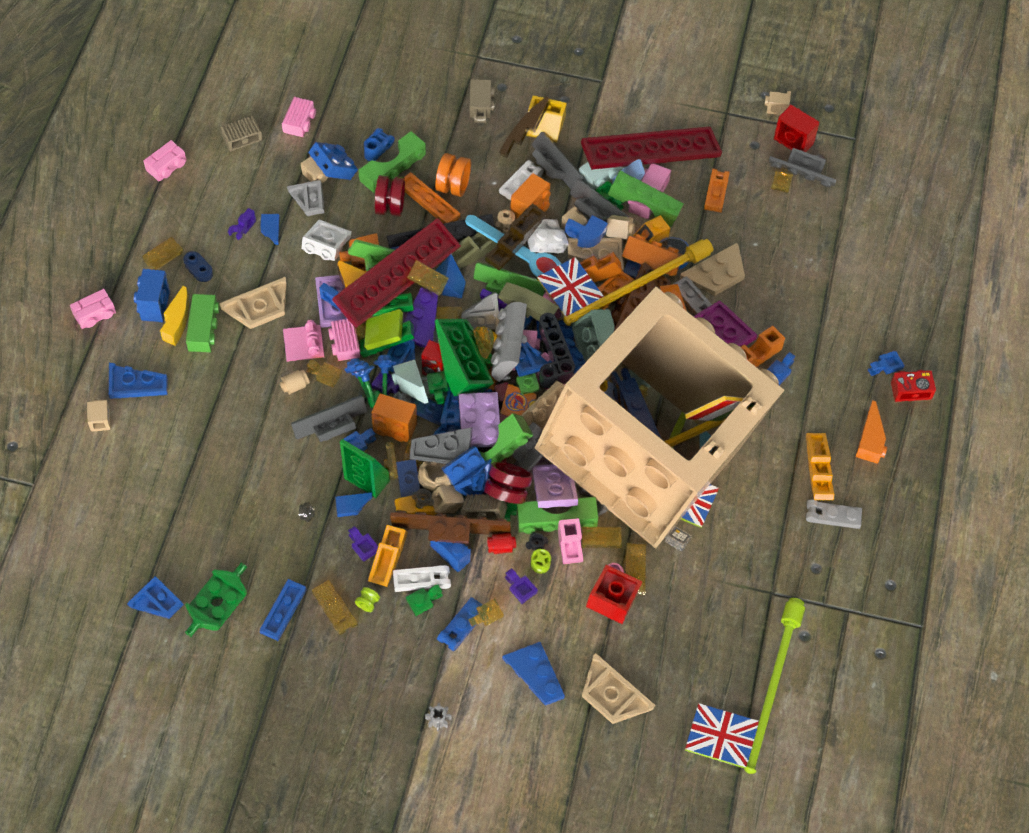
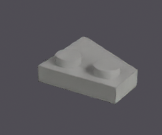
[287,180,325,216]
[461,292,499,330]

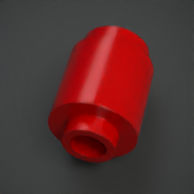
[487,533,516,554]

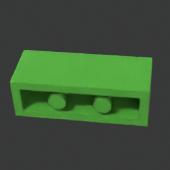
[186,294,220,352]

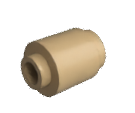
[280,370,310,395]

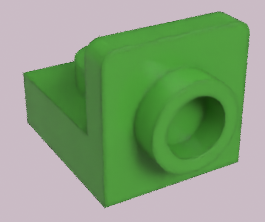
[516,373,540,395]

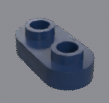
[183,251,213,282]

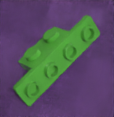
[348,239,395,272]
[473,262,545,297]

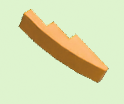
[806,433,834,500]

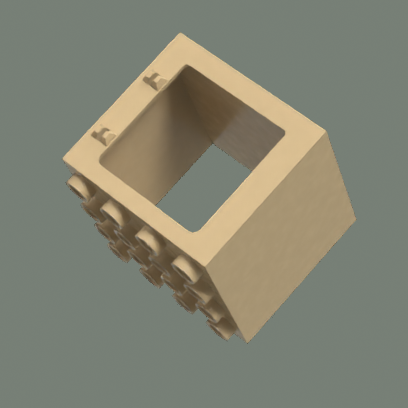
[535,287,784,549]

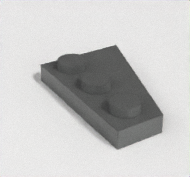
[410,427,473,464]

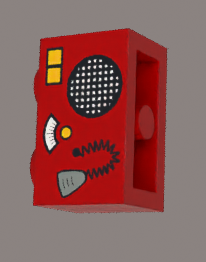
[421,340,444,376]
[891,370,936,402]

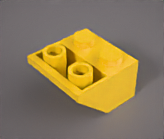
[526,95,567,143]

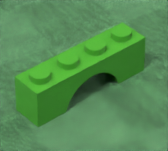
[359,131,426,193]
[608,170,684,227]
[479,413,533,464]
[517,497,598,534]

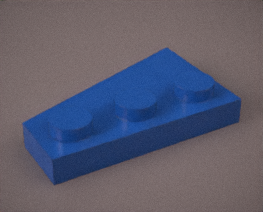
[108,362,168,399]
[502,642,565,706]

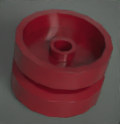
[375,175,405,217]
[484,462,533,504]

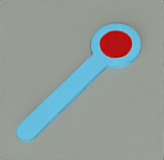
[465,215,561,277]

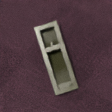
[443,232,497,269]
[497,282,559,321]

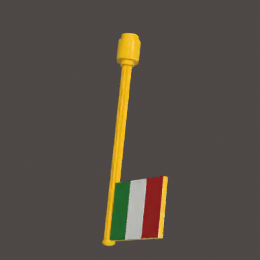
[664,396,755,447]

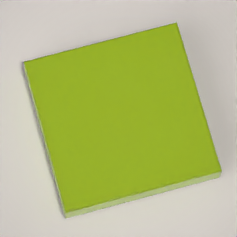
[364,309,403,350]

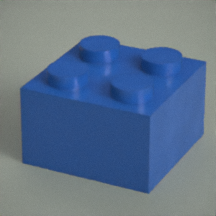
[134,269,170,322]

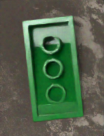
[435,319,494,396]
[340,439,390,498]

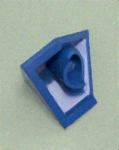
[427,254,466,299]
[454,459,491,496]

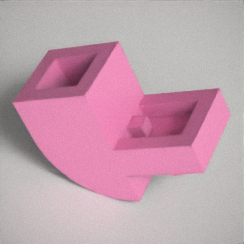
[558,518,583,564]

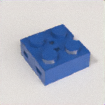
[308,142,358,180]

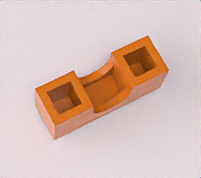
[741,326,785,367]

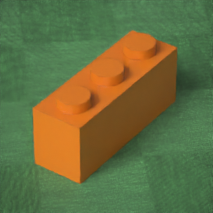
[622,234,683,276]

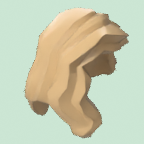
[418,461,454,492]

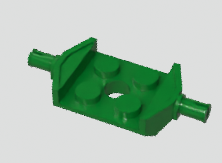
[185,562,247,637]

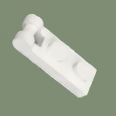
[499,160,544,200]
[393,565,451,592]

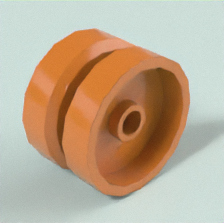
[435,153,471,197]

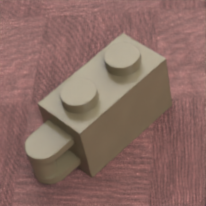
[470,79,494,123]

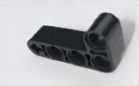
[539,313,575,388]

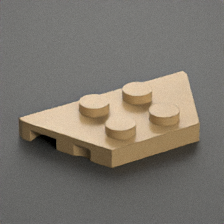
[680,243,745,296]
[219,277,287,329]
[582,653,655,724]

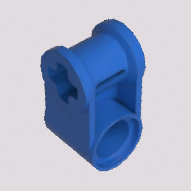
[364,128,395,161]

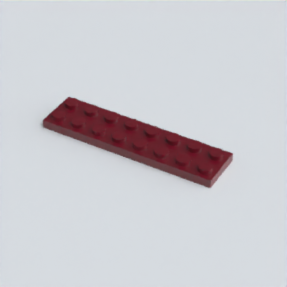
[581,126,722,170]
[332,218,461,328]

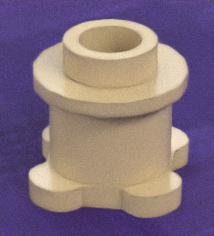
[495,209,515,234]

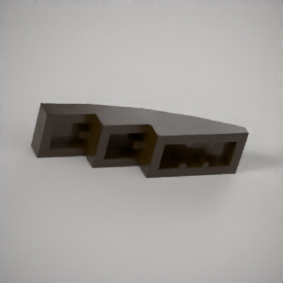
[499,97,551,158]
[485,204,547,271]

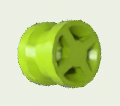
[531,549,551,574]
[355,587,380,612]

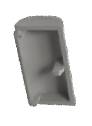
[491,302,527,382]

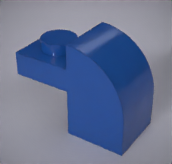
[565,215,608,248]

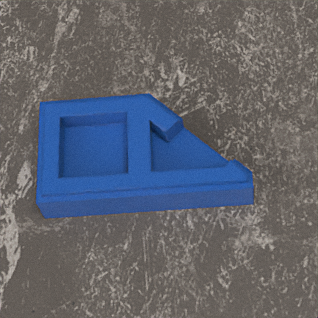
[260,214,280,245]
[335,493,372,517]

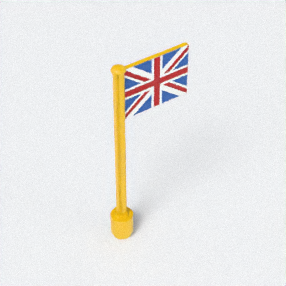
[537,239,714,326]

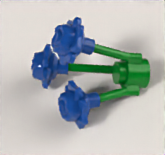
[344,355,397,409]

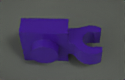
[228,208,256,240]
[348,526,378,562]
[505,568,538,604]

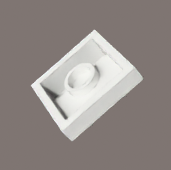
[527,219,568,253]
[302,220,351,261]

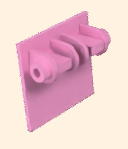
[283,320,324,362]

